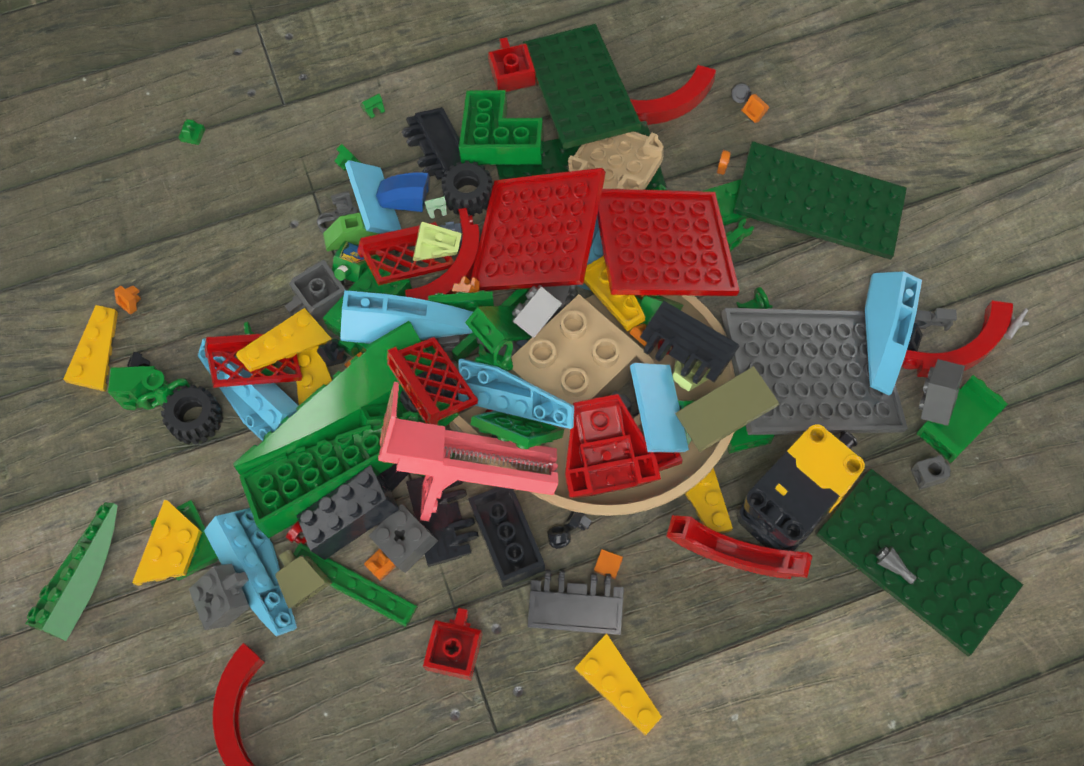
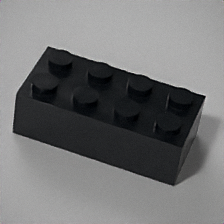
[296,465,399,560]
[468,487,545,588]

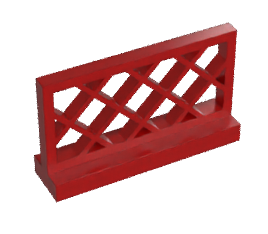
[357,222,454,286]
[204,334,302,388]
[387,337,478,425]

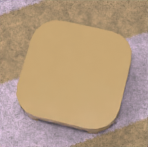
[568,132,663,190]

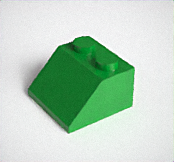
[108,366,168,410]

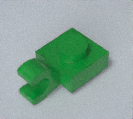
[726,219,754,252]

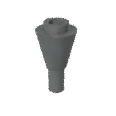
[876,546,917,584]

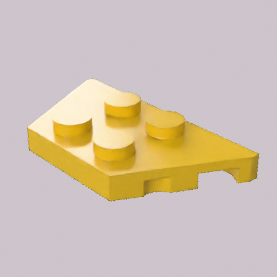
[132,500,202,586]

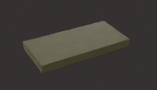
[675,366,779,452]

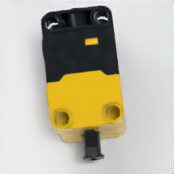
[737,424,865,551]

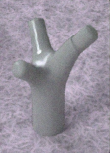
[1004,308,1029,340]

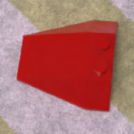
[565,394,661,498]

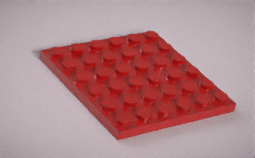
[470,168,606,291]
[597,189,740,296]

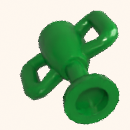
[138,369,190,410]

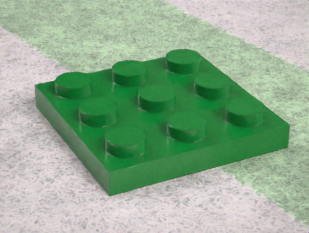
[470,411,565,449]

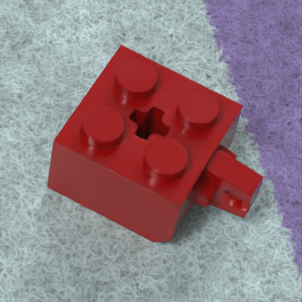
[488,37,535,92]
[423,608,483,681]

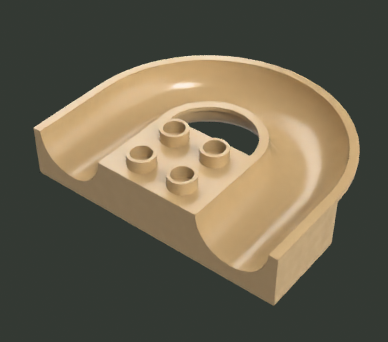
[449,294,735,516]

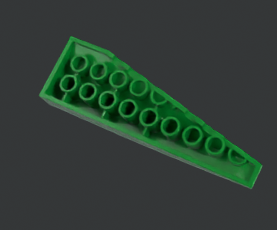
[233,321,435,476]
[239,402,459,538]

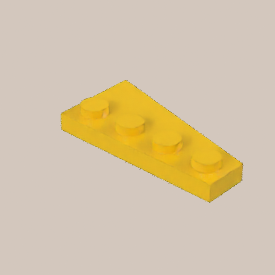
[236,308,332,372]
[575,633,662,736]

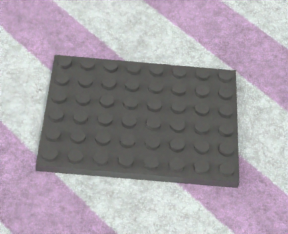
[721,308,908,435]

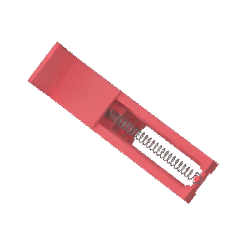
[378,382,558,521]

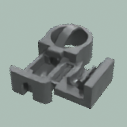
[317,191,357,234]
[914,308,957,331]

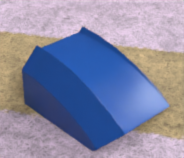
[376,172,430,212]

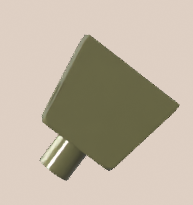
[275,550,332,609]

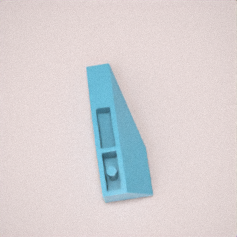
[865,271,922,395]
[340,290,473,343]
[198,338,298,441]
[458,359,574,429]
[204,508,297,636]

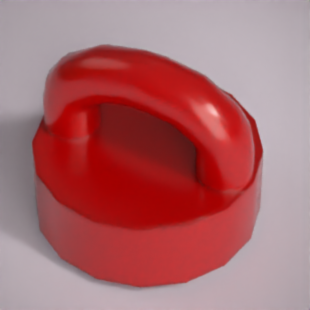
[286,521,307,544]

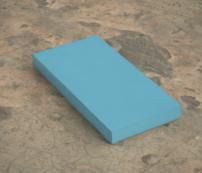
[345,160,401,234]
[630,363,689,452]

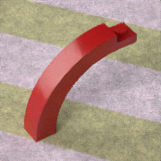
[630,65,716,125]
[405,208,480,301]
[901,300,1013,378]
[666,515,812,579]
[213,643,265,766]

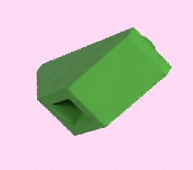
[323,212,380,251]

